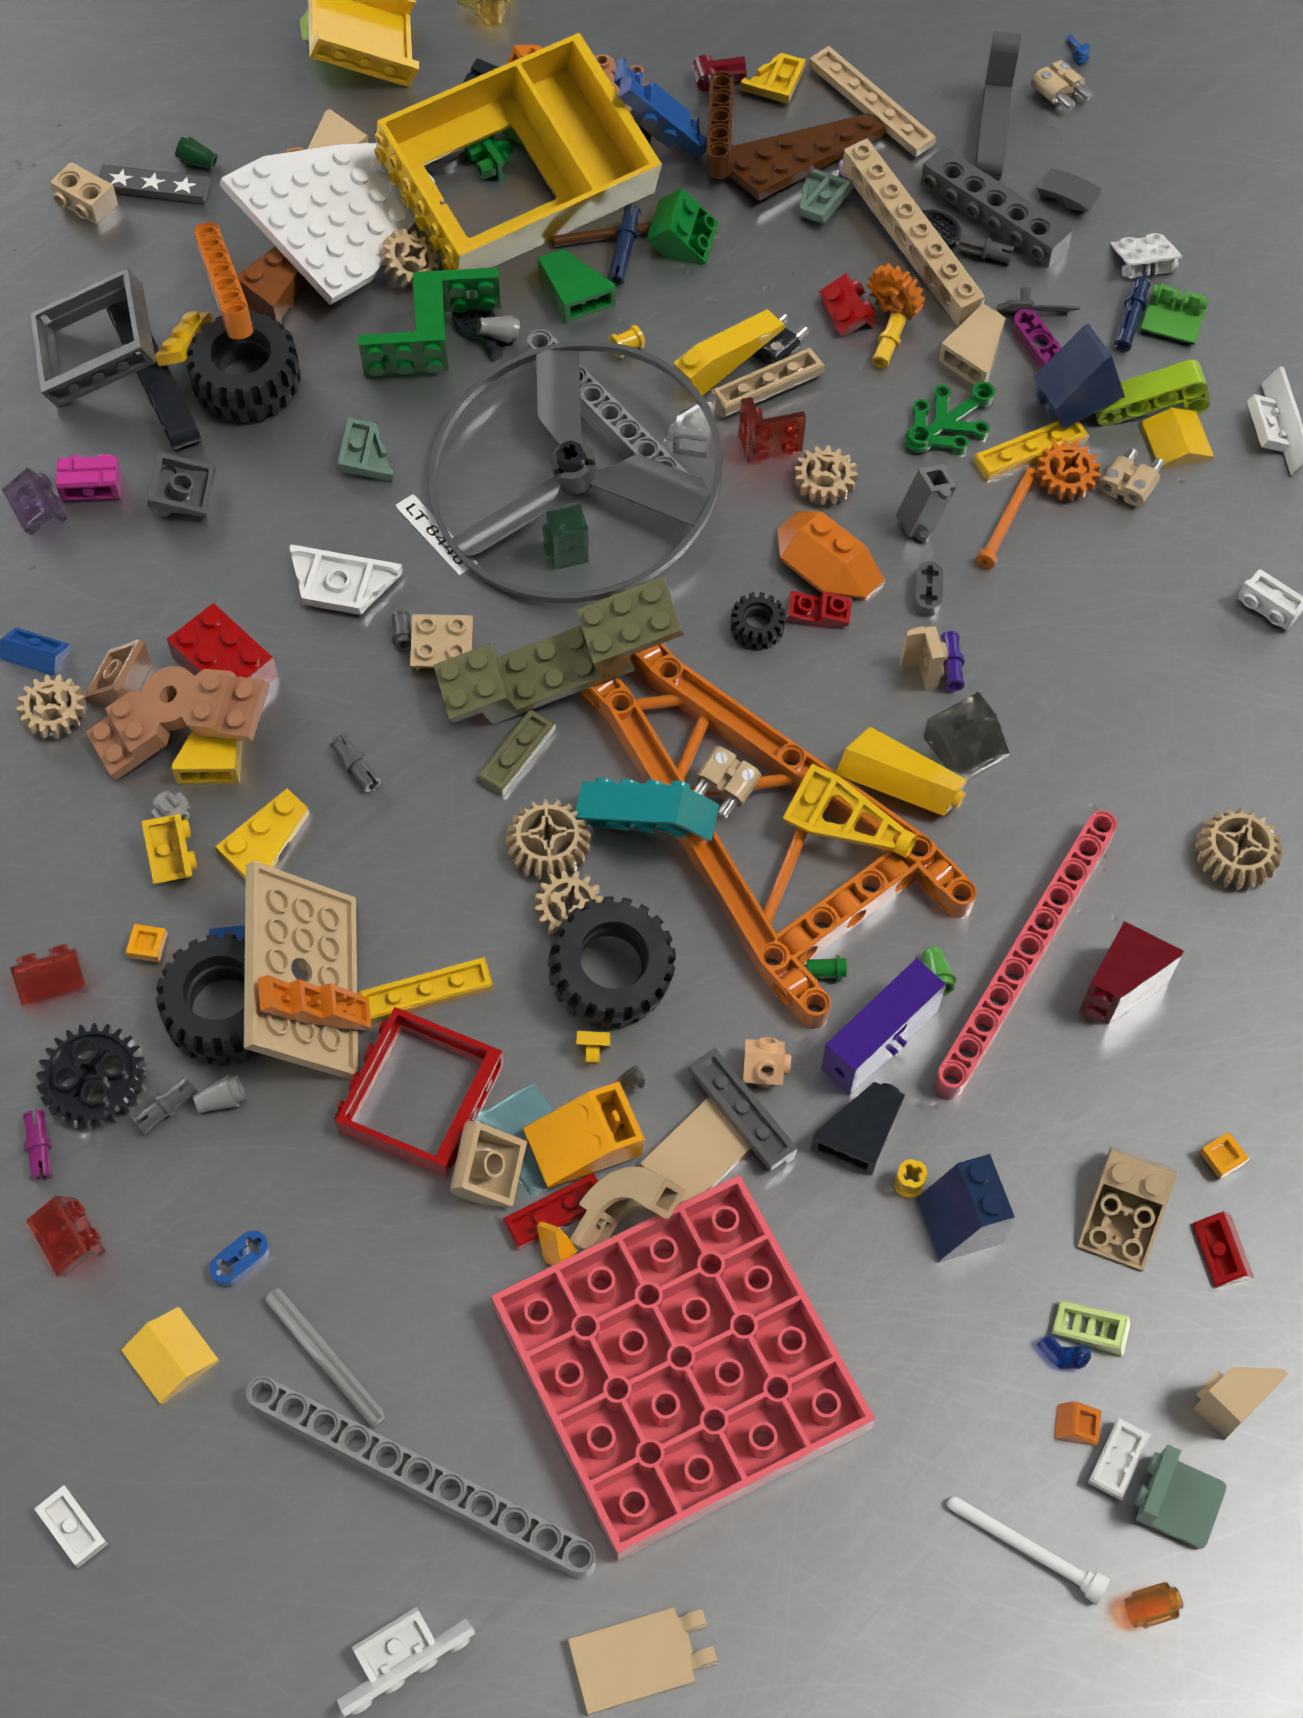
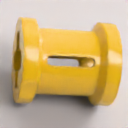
[609,325,645,359]
[894,1159,928,1199]

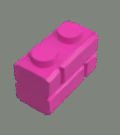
[56,454,122,501]

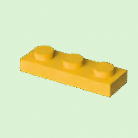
[155,311,213,366]

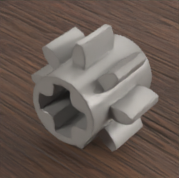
[150,791,191,820]

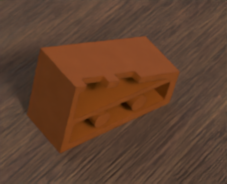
[237,246,309,324]

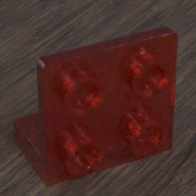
[738,397,806,462]

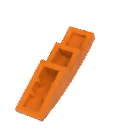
[257,975,372,1031]

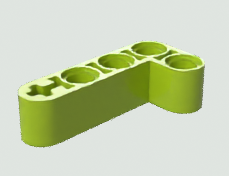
[1095,360,1210,426]

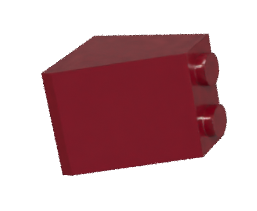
[1079,921,1184,1025]

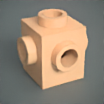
[743,1037,791,1088]

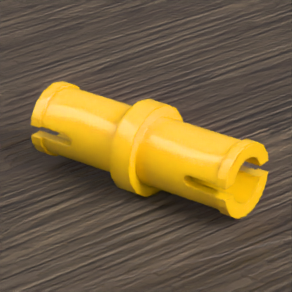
[871,313,907,368]

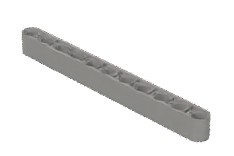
[246,1376,596,1579]

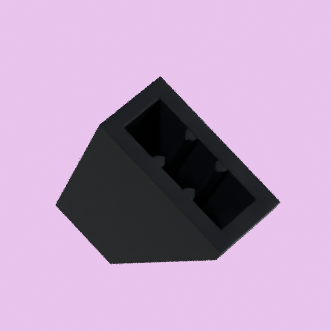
[810,1082,905,1176]

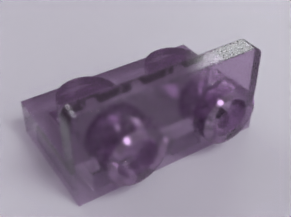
[2,468,68,535]

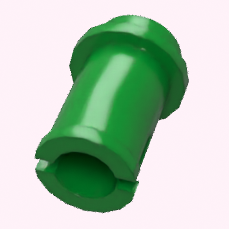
[807,955,847,981]

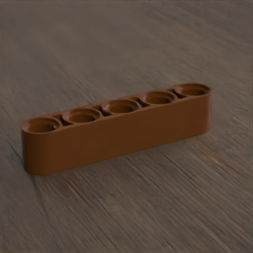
[706,71,735,179]

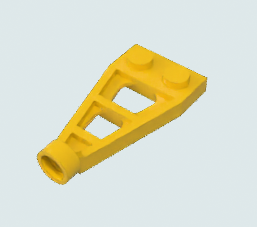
[783,764,917,858]

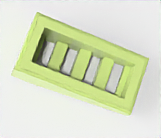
[1052,1300,1130,1356]

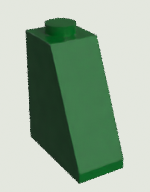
[538,249,616,324]

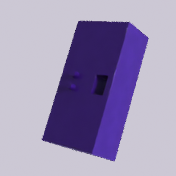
[821,958,946,1096]

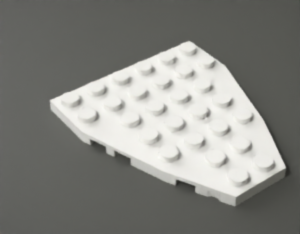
[219,143,435,305]

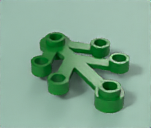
[905,381,995,455]

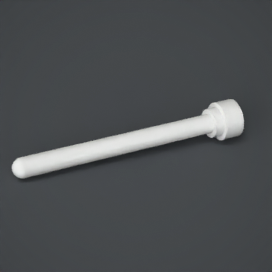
[947,1496,1111,1605]

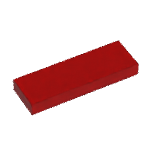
[503,1173,598,1251]

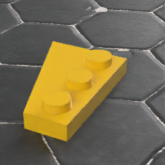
[215,788,309,880]

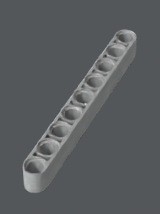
[527,329,688,473]

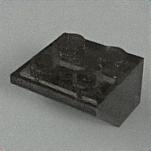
[923,692,1010,779]

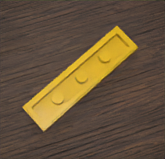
[973,421,1089,482]
[359,957,494,1023]

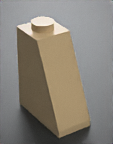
[307,109,369,149]
[939,303,1005,385]

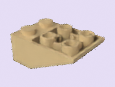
[1077,1146,1178,1270]

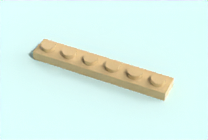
[809,46,936,157]

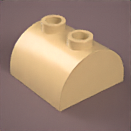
[449,1121,527,1207]

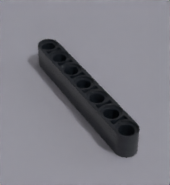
[106,298,201,450]

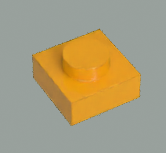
[126,924,168,963]
[1199,1132,1250,1179]

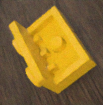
[141,814,197,884]

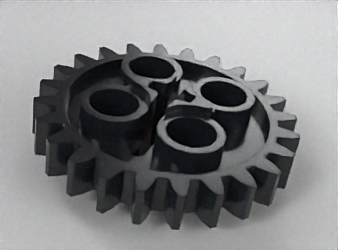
[36,1023,148,1129]

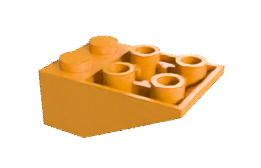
[523,1081,645,1189]

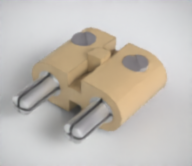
[1030,60,1093,110]
[1098,448,1164,506]
[694,746,761,819]

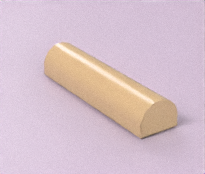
[711,348,825,418]

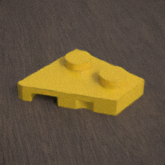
[740,53,806,104]

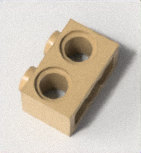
[50,162,118,224]

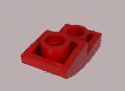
[785,591,852,627]

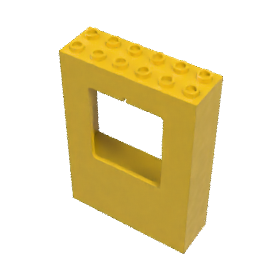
[374,33,662,270]

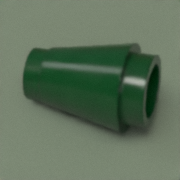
[175,137,218,169]

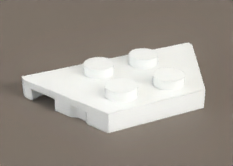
[290,544,403,615]

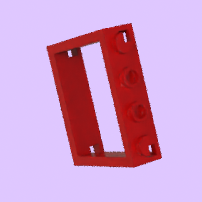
[334,1007,504,1178]

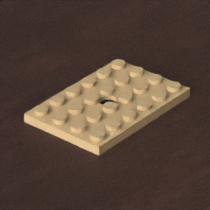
[244,861,358,1080]

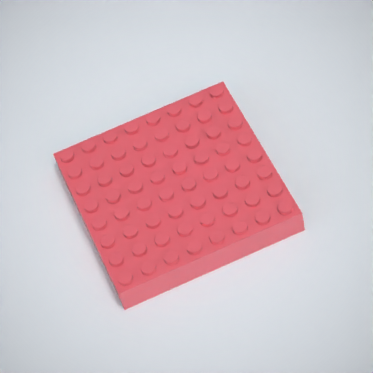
[491,1175,875,1561]

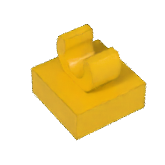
[576,1031,611,1063]

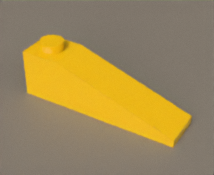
[674,309,786,396]

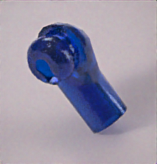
[1037,1333,1092,1369]

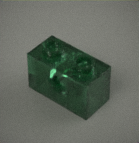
[542,504,589,570]

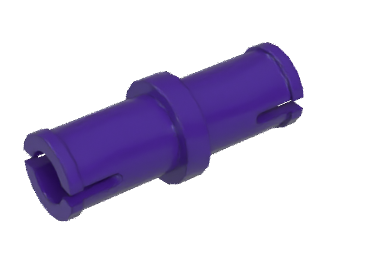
[940,631,965,691]

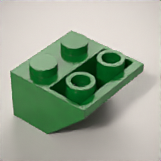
[646,188,719,265]

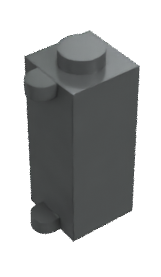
[896,464,957,542]

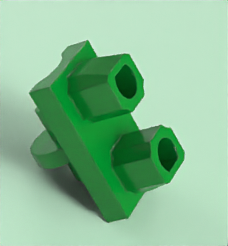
[465,137,513,182]

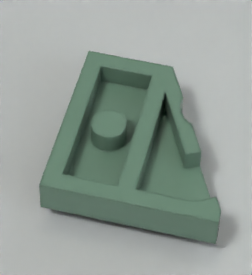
[800,169,853,224]
[337,417,394,482]

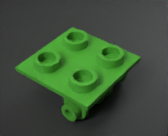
[1141,283,1209,345]

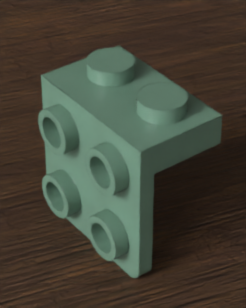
[1135,1445,1227,1549]

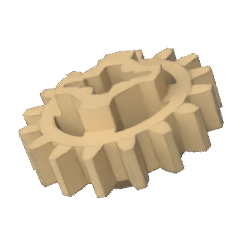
[379,228,439,290]
[794,445,858,505]
[17,674,87,739]
[534,870,603,935]

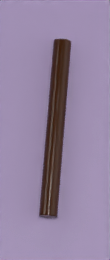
[552,222,652,247]

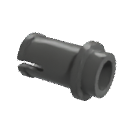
[391,610,412,650]

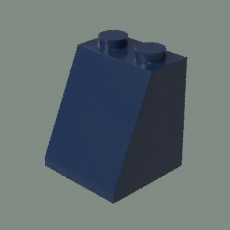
[1033,323,1125,429]
[916,1154,1015,1263]

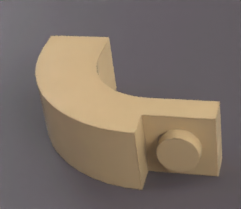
[570,1167,686,1250]

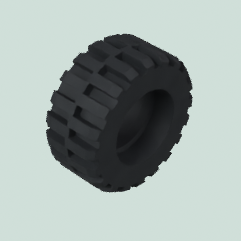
[187,311,301,423]
[548,896,676,1028]
[156,933,259,1065]

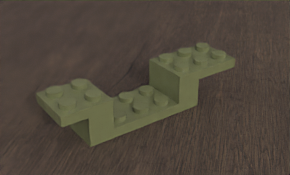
[434,576,684,724]

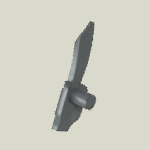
[996,287,1080,313]

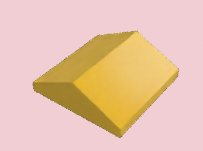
[1141,407,1214,470]
[121,1307,220,1405]

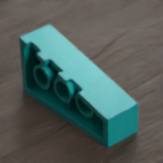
[575,778,719,841]

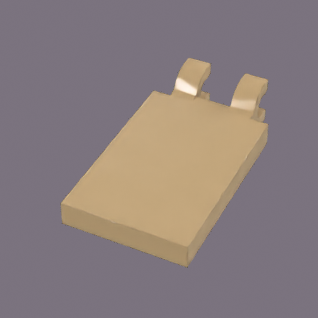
[640,1097,752,1215]
[568,1607,718,1716]

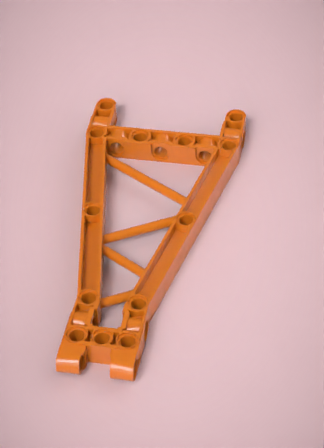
[566,630,977,1029]

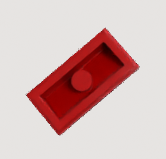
[1192,1211,1254,1288]

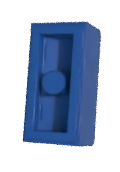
[0,627,70,675]

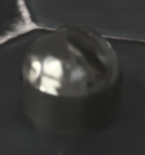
[616,1065,646,1094]

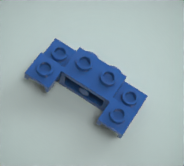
[614,57,707,159]

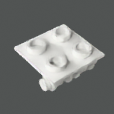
[1110,233,1182,279]

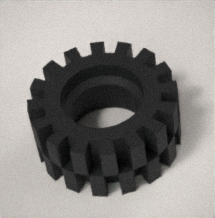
[730,592,786,651]

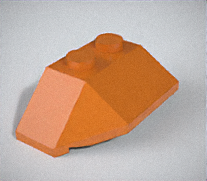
[777,511,885,601]

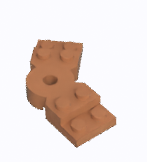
[86,666,270,780]

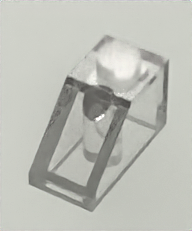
[668,394,717,458]

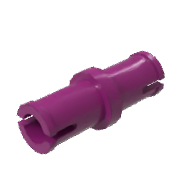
[23,1110,53,1181]

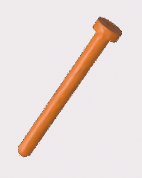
[975,467,1037,569]

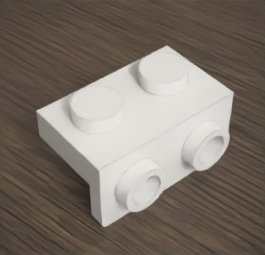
[1237,569,1303,631]

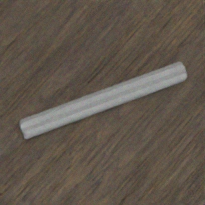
[265,1288,385,1427]

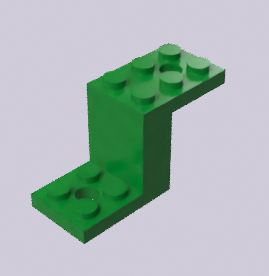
[358,267,501,376]

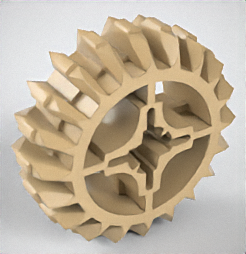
[505,798,591,881]
[1195,807,1283,891]

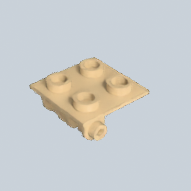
[410,614,473,668]

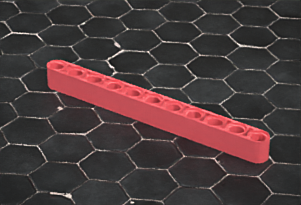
[934,810,1117,1100]

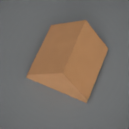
[84,639,152,708]

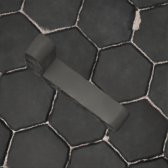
[975,31,1021,178]

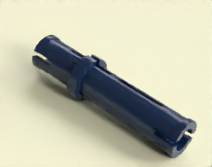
[607,204,641,285]
[1113,276,1151,352]

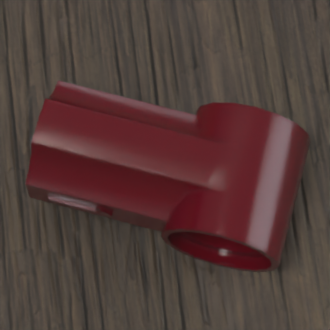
[692,55,747,91]

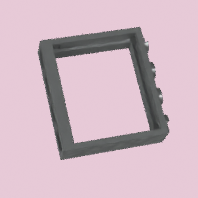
[30,268,156,408]

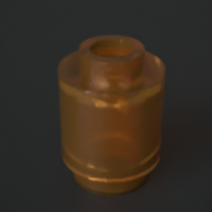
[1124,1581,1183,1629]

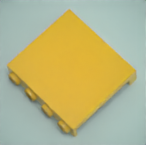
[308,0,419,88]

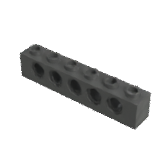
[920,146,1073,267]

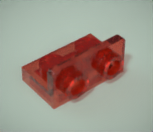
[26,1195,106,1277]

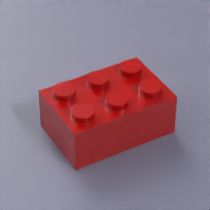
[167,603,278,684]

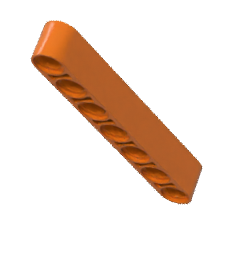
[194,222,253,339]

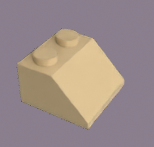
[1193,1367,1288,1440]

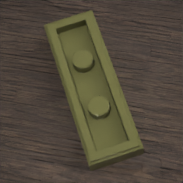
[477,710,556,796]

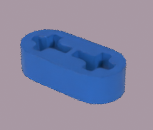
[209,1230,270,1288]

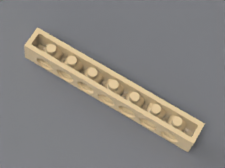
[842,138,985,327]

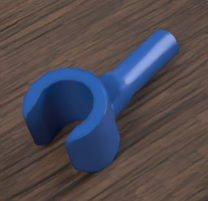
[1067,34,1090,65]

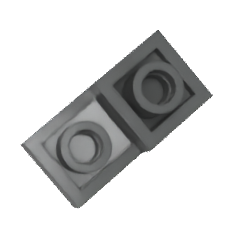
[1037,168,1102,212]

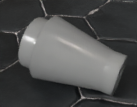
[476,315,520,344]
[193,1075,246,1114]

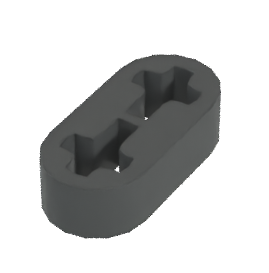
[914,561,943,617]

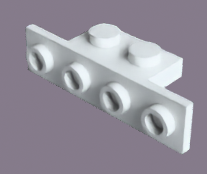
[1247,367,1303,476]
[337,1607,476,1717]

